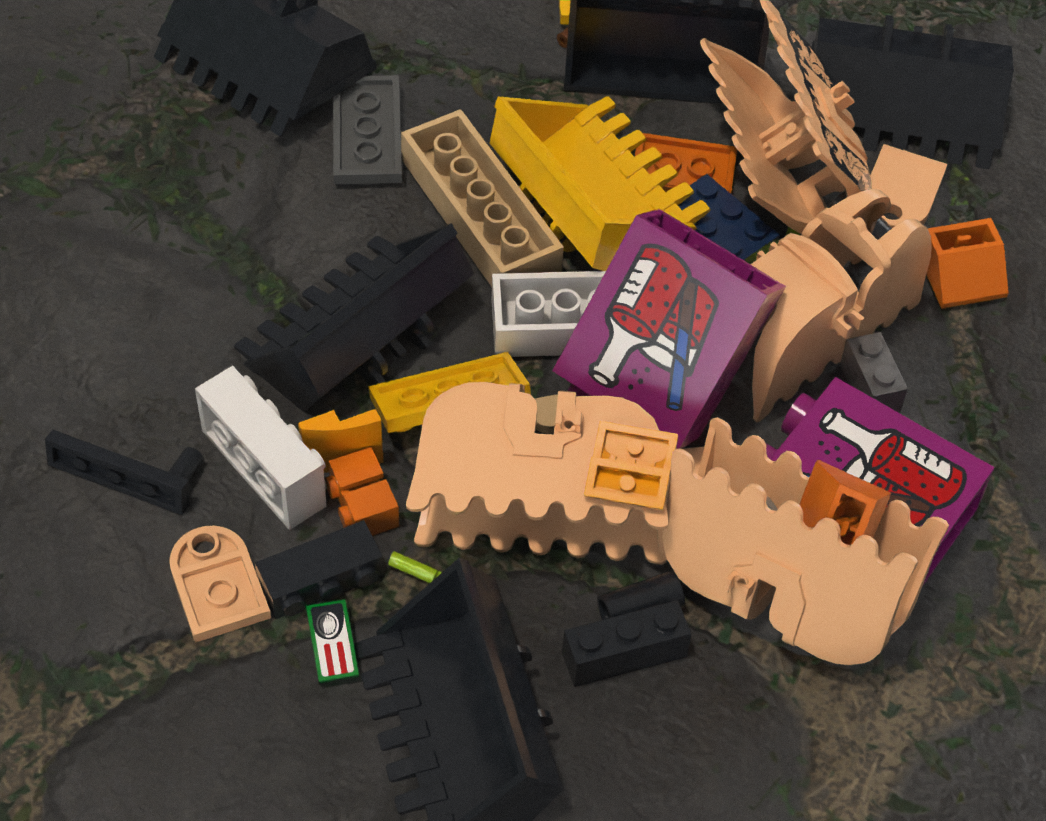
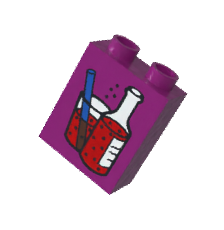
[552,209,786,449]
[766,377,995,587]

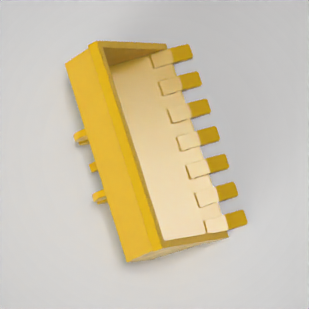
[489,96,711,271]

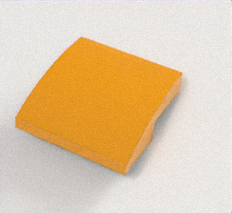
[298,409,383,473]
[584,421,678,510]

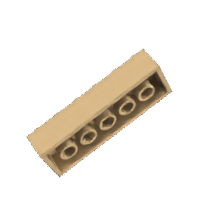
[401,109,564,287]

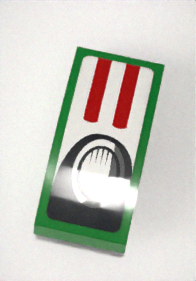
[306,599,359,683]

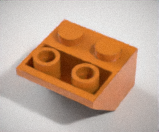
[926,218,1009,309]
[799,460,891,545]

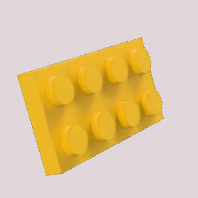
[368,352,531,433]

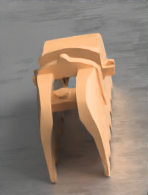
[751,189,932,422]
[406,382,668,565]
[662,417,949,665]

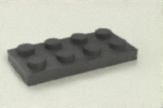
[333,75,402,184]

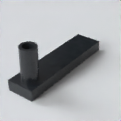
[45,430,204,515]

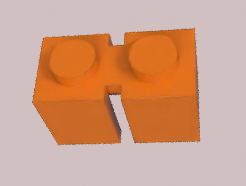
[325,447,399,536]

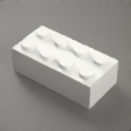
[491,271,606,357]
[195,366,327,530]

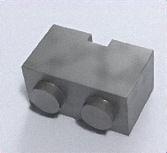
[840,332,908,413]

